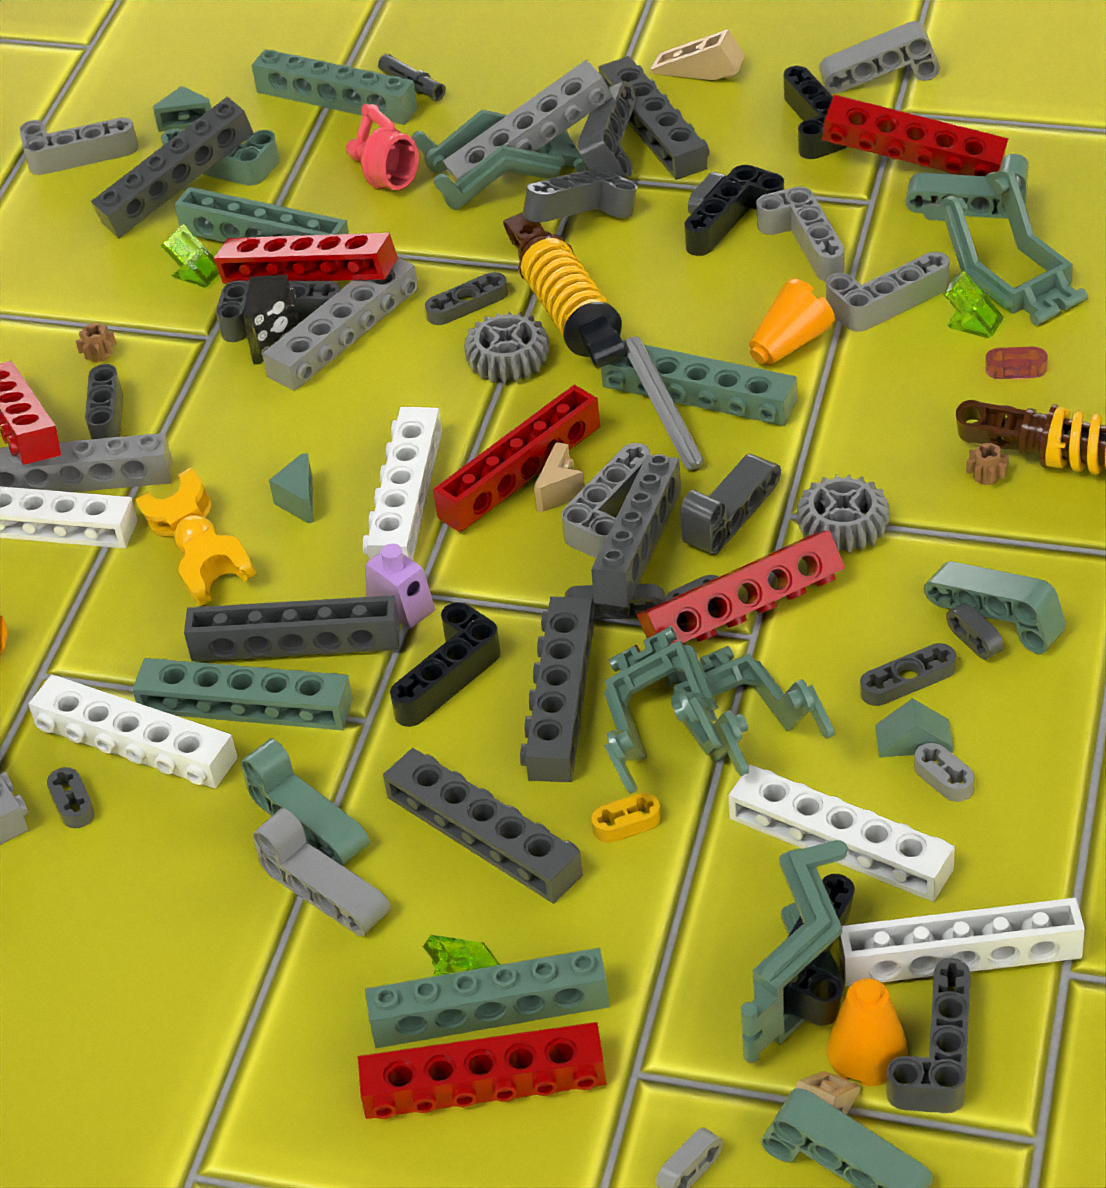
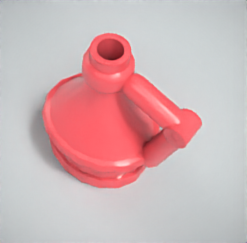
[346,104,419,191]

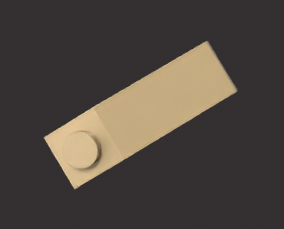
[651,29,745,80]

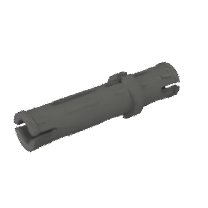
[378,54,446,101]

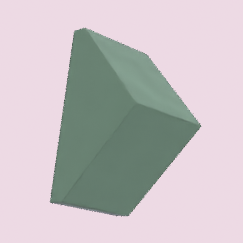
[153,86,212,132]
[269,453,314,523]
[875,698,953,757]

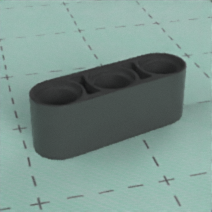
[85,364,123,439]

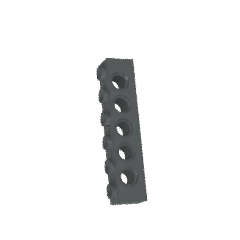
[598,56,710,180]
[91,97,254,239]
[591,454,681,607]
[184,595,400,662]
[520,597,595,782]
[383,748,583,904]

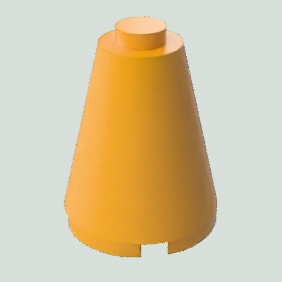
[749,278,835,365]
[827,978,909,1086]

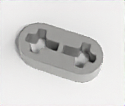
[914,743,974,802]
[656,1127,723,1188]

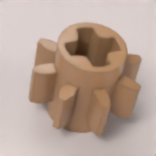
[76,323,116,362]
[966,443,1009,485]

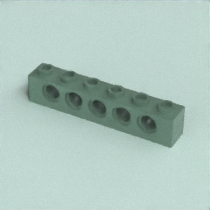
[252,49,417,125]
[174,187,349,242]
[601,340,797,426]
[132,658,353,730]
[365,948,610,1048]

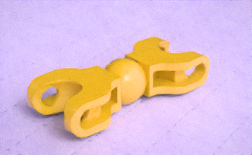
[135,468,257,607]

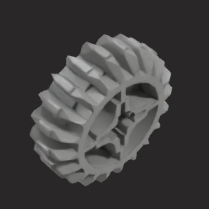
[464,311,550,384]
[797,474,889,554]

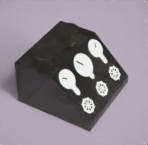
[243,275,301,365]

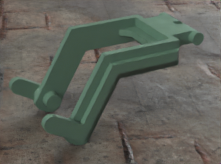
[411,110,586,210]
[922,169,1088,326]
[604,626,723,794]
[665,646,835,776]
[741,840,847,1063]

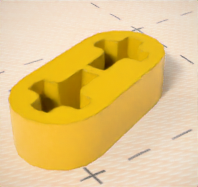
[591,793,661,842]

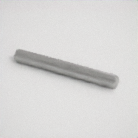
[624,336,704,471]

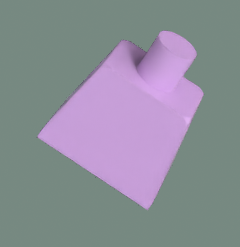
[365,543,435,629]

